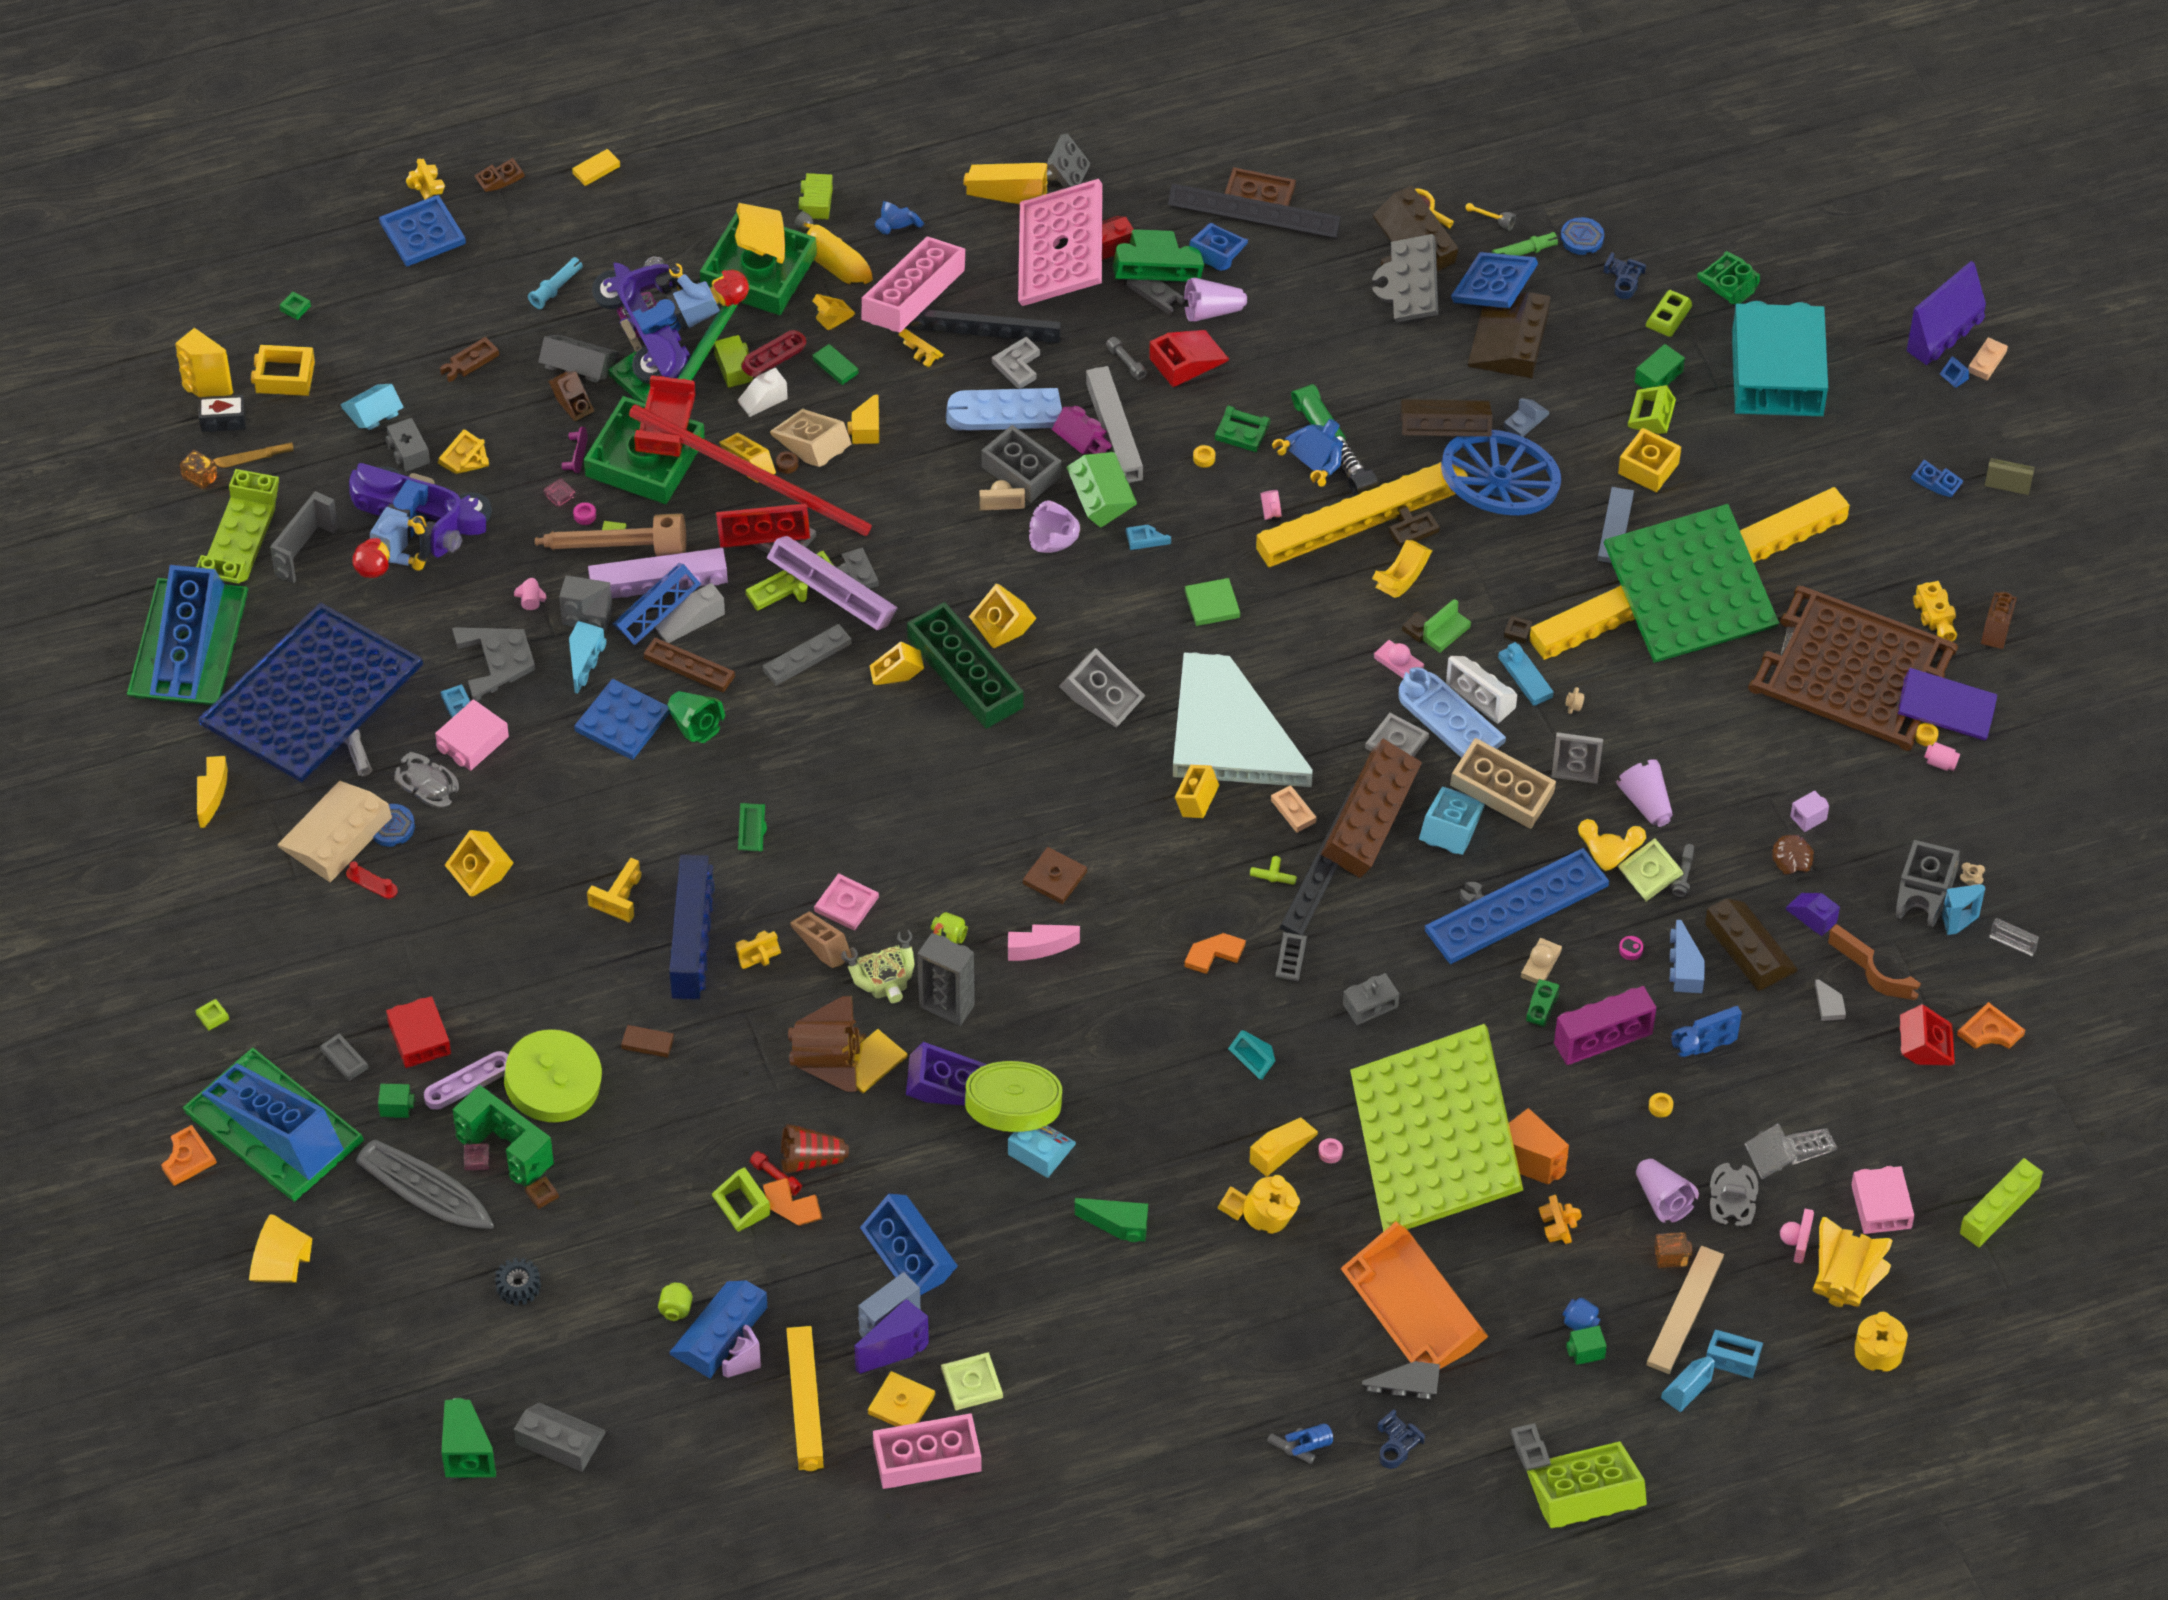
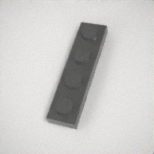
[763,624,852,686]

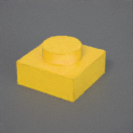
[1217,1186,1247,1221]

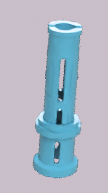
[528,257,583,309]

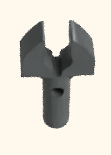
[1460,882,1484,905]

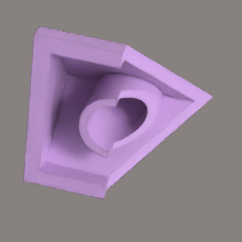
[722,1325,761,1378]

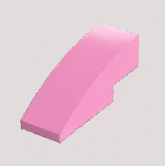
[1008,925,1080,961]

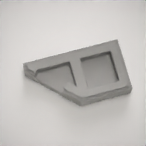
[1815,980,1846,1021]

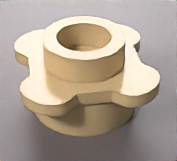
[1566,687,1584,714]
[1960,863,1985,886]

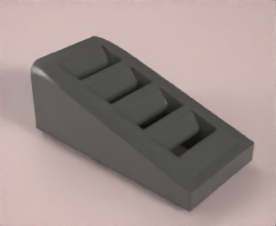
[1275,932,1307,982]

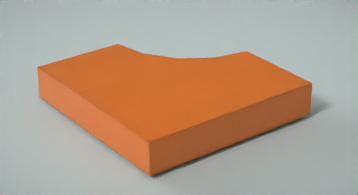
[1957,1002,2025,1049]
[161,1125,216,1186]

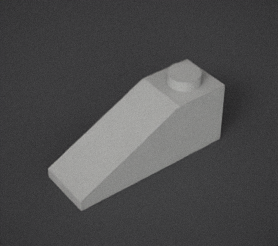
[655,583,725,643]

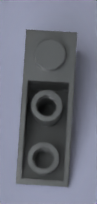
[1362,1361,1440,1400]

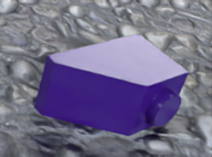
[1786,893,1840,936]

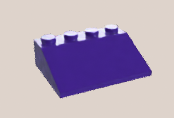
[1907,261,1986,365]

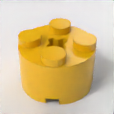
[1243,1175,1300,1233]
[1855,1312,1908,1372]

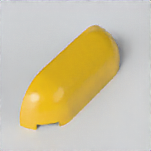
[807,225,873,284]

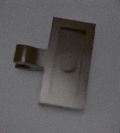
[1389,505,1440,548]

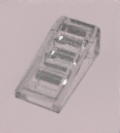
[1783,1128,1837,1164]

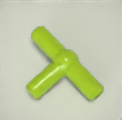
[1250,856,1297,885]

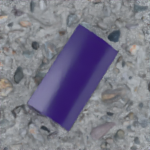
[1898,668,1997,740]

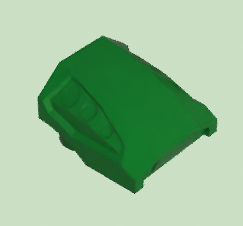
[1697,251,1760,304]

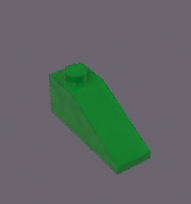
[1075,1198,1148,1242]

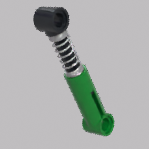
[1291,384,1378,496]

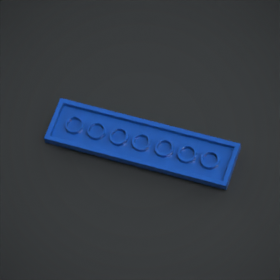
[1425,848,1609,964]

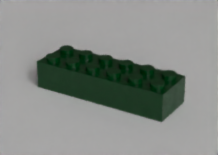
[907,602,1024,729]

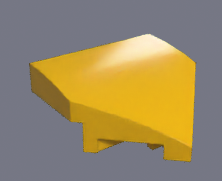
[438,429,489,474]

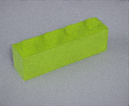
[1960,1158,2043,1247]

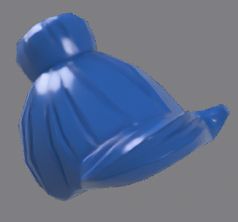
[875,201,924,235]

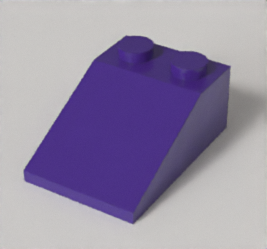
[906,1042,987,1105]
[855,1299,929,1374]

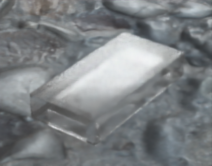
[1990,918,2039,957]

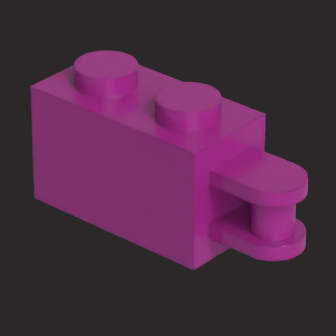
[1052,406,1112,454]

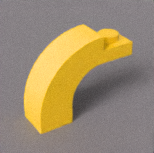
[1372,540,1433,598]

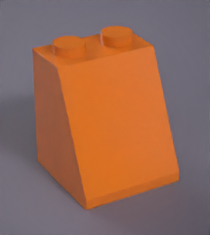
[1509,1108,1569,1184]

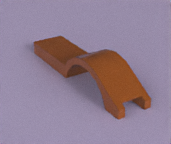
[1828,924,1921,1000]

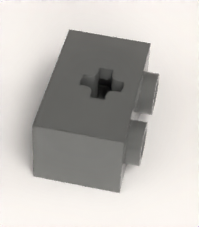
[385,418,430,472]

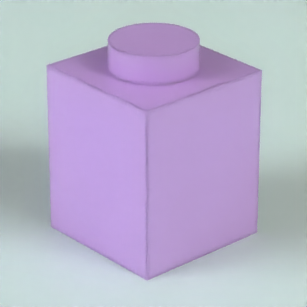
[1790,791,1829,832]

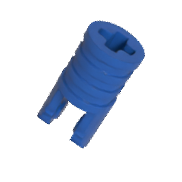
[1285,1424,1333,1456]

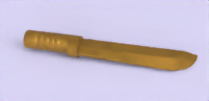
[213,442,294,468]

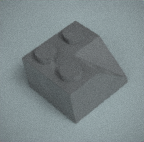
[559,575,613,631]

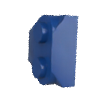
[1189,223,1248,271]

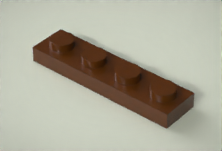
[643,638,735,693]

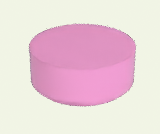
[1318,1138,1343,1163]

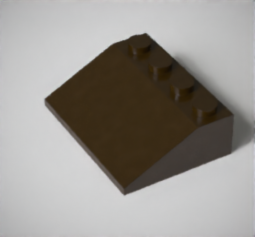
[1468,292,1551,379]

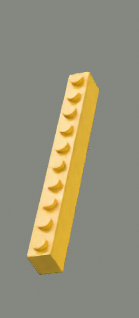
[1256,462,1468,567]

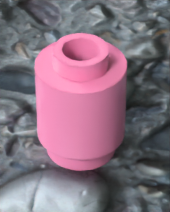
[1924,742,1960,771]

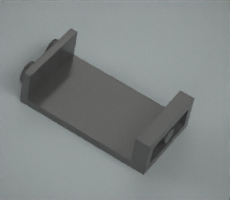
[270,491,338,583]

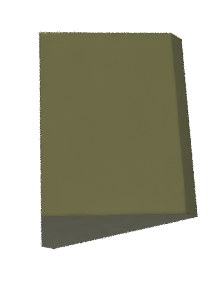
[1985,458,2035,495]

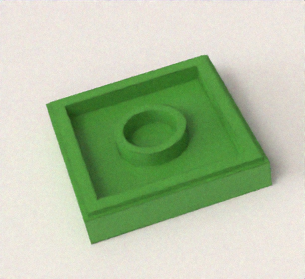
[1185,578,1240,626]

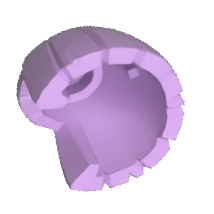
[1029,501,1080,553]

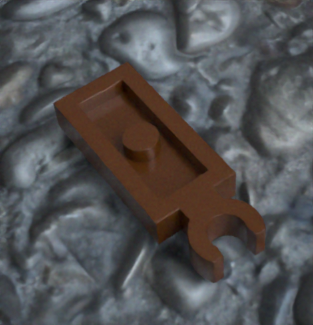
[440,337,499,382]

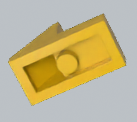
[812,294,855,330]

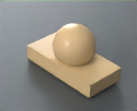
[979,480,1025,510]
[1521,938,1562,984]

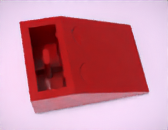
[1149,330,1229,387]

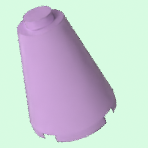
[1184,278,1247,322]
[1616,759,1673,827]
[1636,1159,1699,1223]

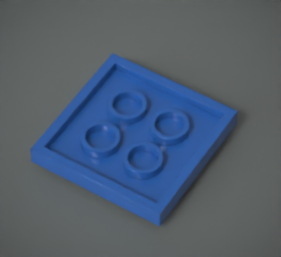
[379,195,466,267]
[1451,252,1538,308]
[574,679,670,760]

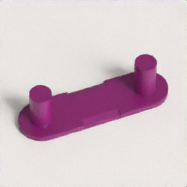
[562,427,588,473]

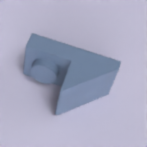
[1503,398,1549,437]

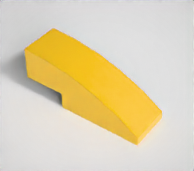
[197,756,228,828]

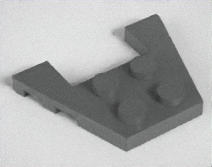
[452,627,535,701]

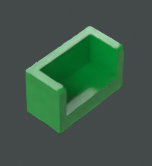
[1635,344,1685,389]

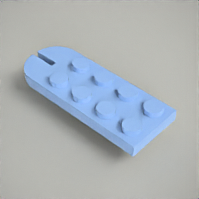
[946,388,1062,431]
[1399,667,1506,758]

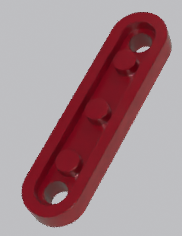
[741,330,806,377]

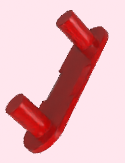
[346,861,398,899]

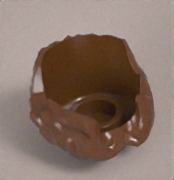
[1772,835,1814,875]

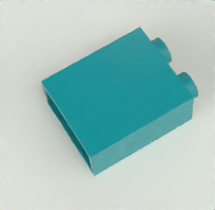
[1732,301,1828,416]

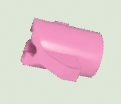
[1260,490,1282,520]
[514,578,546,610]

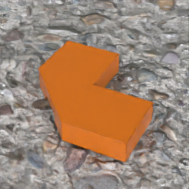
[1184,933,1246,974]
[763,1178,822,1226]

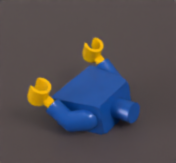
[1272,419,1343,486]

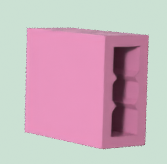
[435,699,509,771]
[1851,1166,1914,1234]

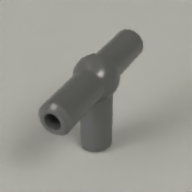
[1267,1428,1315,1464]

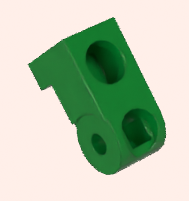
[1526,979,1559,1027]

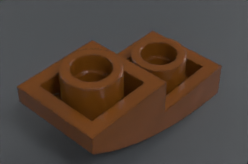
[474,158,525,192]

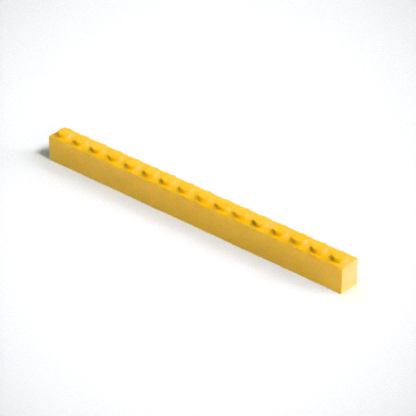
[1529,487,1850,660]

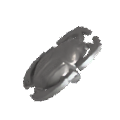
[394,752,459,808]
[1710,1163,1758,1227]

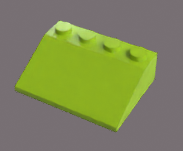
[1527,1442,1647,1528]

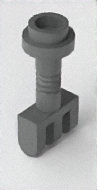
[1671,844,1694,897]

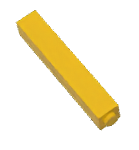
[787,1326,824,1471]

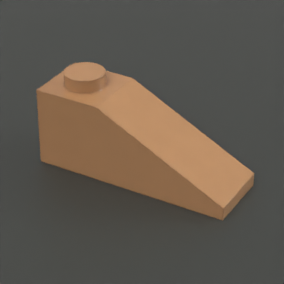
[790,911,852,968]

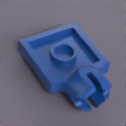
[1671,1005,1742,1057]

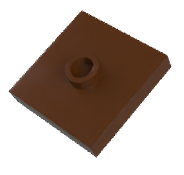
[1023,847,1087,904]

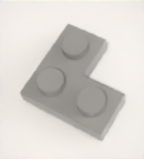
[992,337,1040,389]

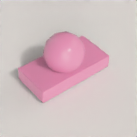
[1374,640,1424,678]
[1780,1209,1814,1264]

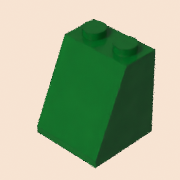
[442,1398,496,1478]

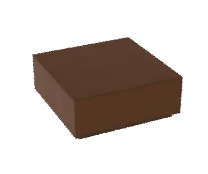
[525,1176,559,1209]

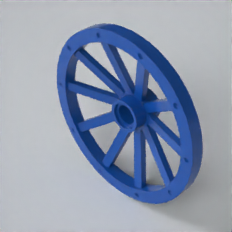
[1441,430,1561,515]

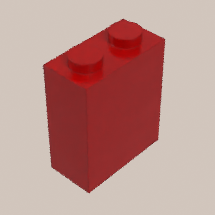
[386,996,451,1068]

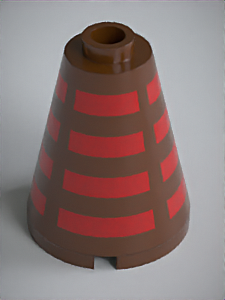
[781,1124,849,1173]

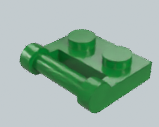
[1215,405,1270,453]

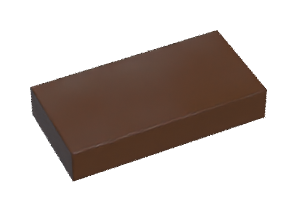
[621,1025,674,1058]

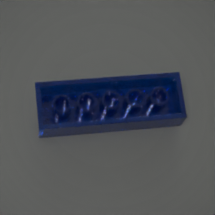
[669,855,715,999]

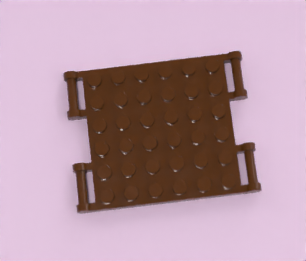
[1748,586,1958,751]

